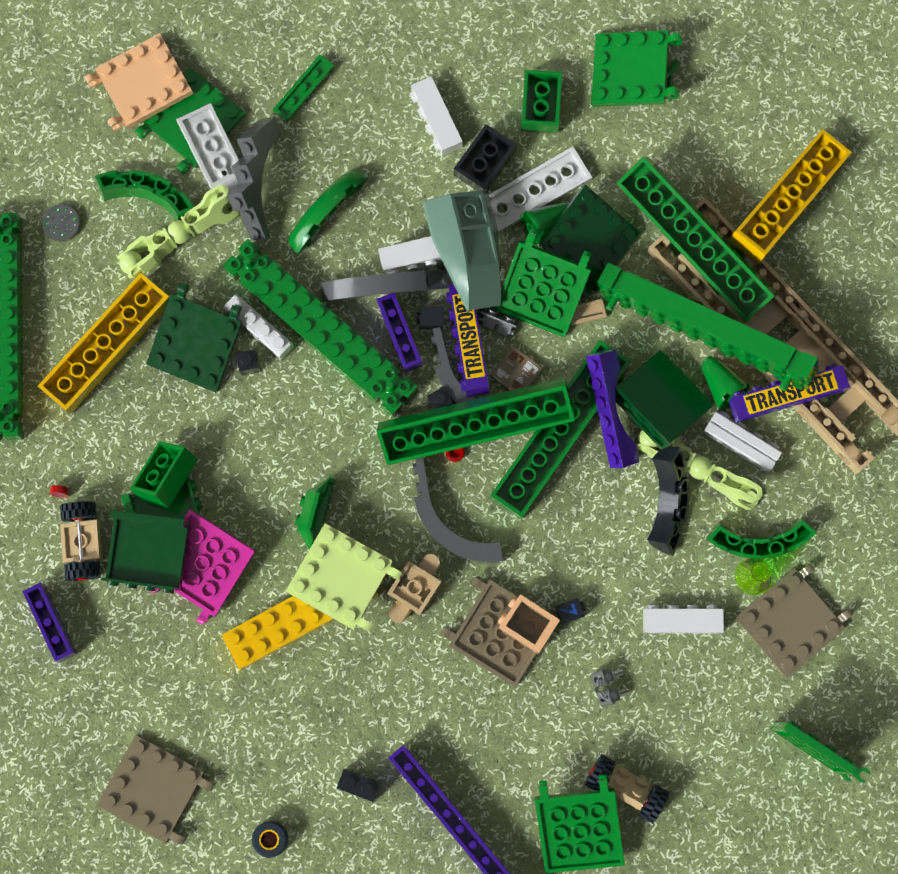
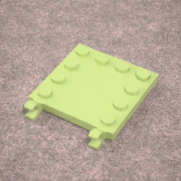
[286,523,402,632]

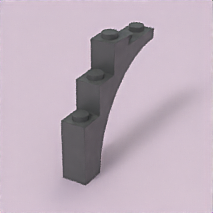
[227,117,281,241]

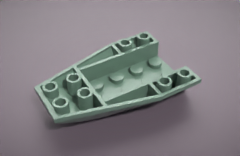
[423,190,501,311]

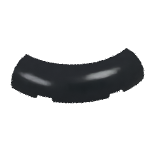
[647,447,690,555]

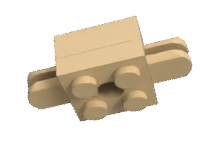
[387,554,442,623]

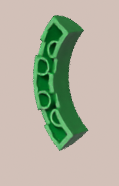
[288,169,369,254]
[94,170,194,220]
[706,519,817,559]

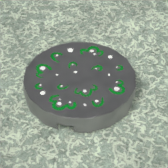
[42,204,81,242]

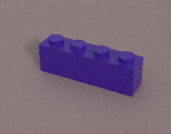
[376,293,422,373]
[22,583,77,663]

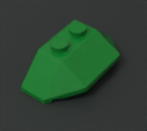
[295,477,335,550]

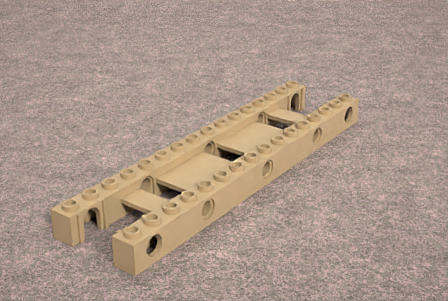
[647,198,898,474]

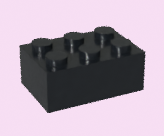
[454,124,517,192]

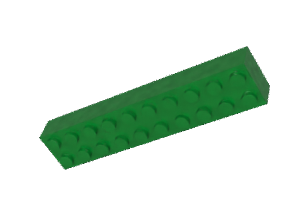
[616,156,778,322]
[490,340,631,520]
[376,378,575,466]

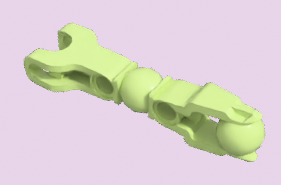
[117,185,240,279]
[636,430,763,510]

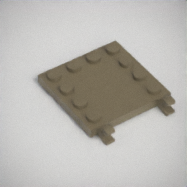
[734,563,853,678]
[440,577,550,687]
[97,735,214,845]

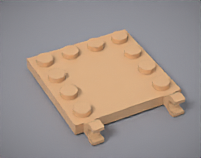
[85,33,193,131]

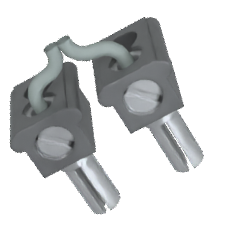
[591,669,629,707]

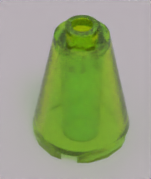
[735,558,773,595]

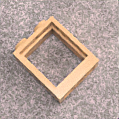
[498,594,560,654]

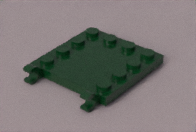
[539,184,640,299]
[146,283,243,393]

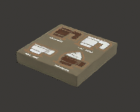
[489,346,543,391]

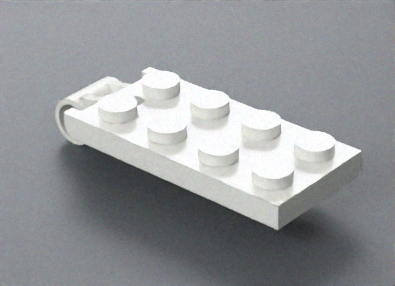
[176,103,239,194]

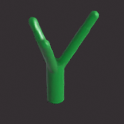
[667,59,680,102]

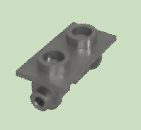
[478,308,519,337]

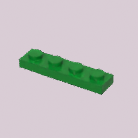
[272,54,335,123]

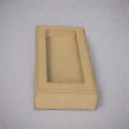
[570,298,608,326]

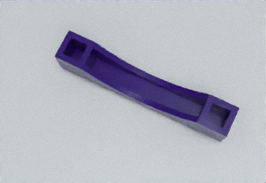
[586,349,640,468]

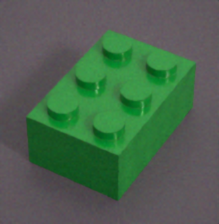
[521,70,562,133]
[130,441,198,508]

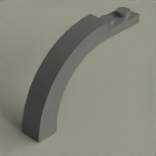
[321,270,453,301]
[430,327,477,404]
[413,457,503,564]

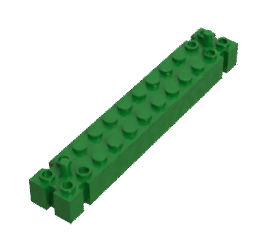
[0,212,23,440]
[222,239,418,418]
[597,263,818,391]

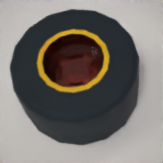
[251,821,289,858]

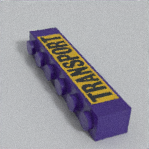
[446,284,489,397]
[729,364,850,423]

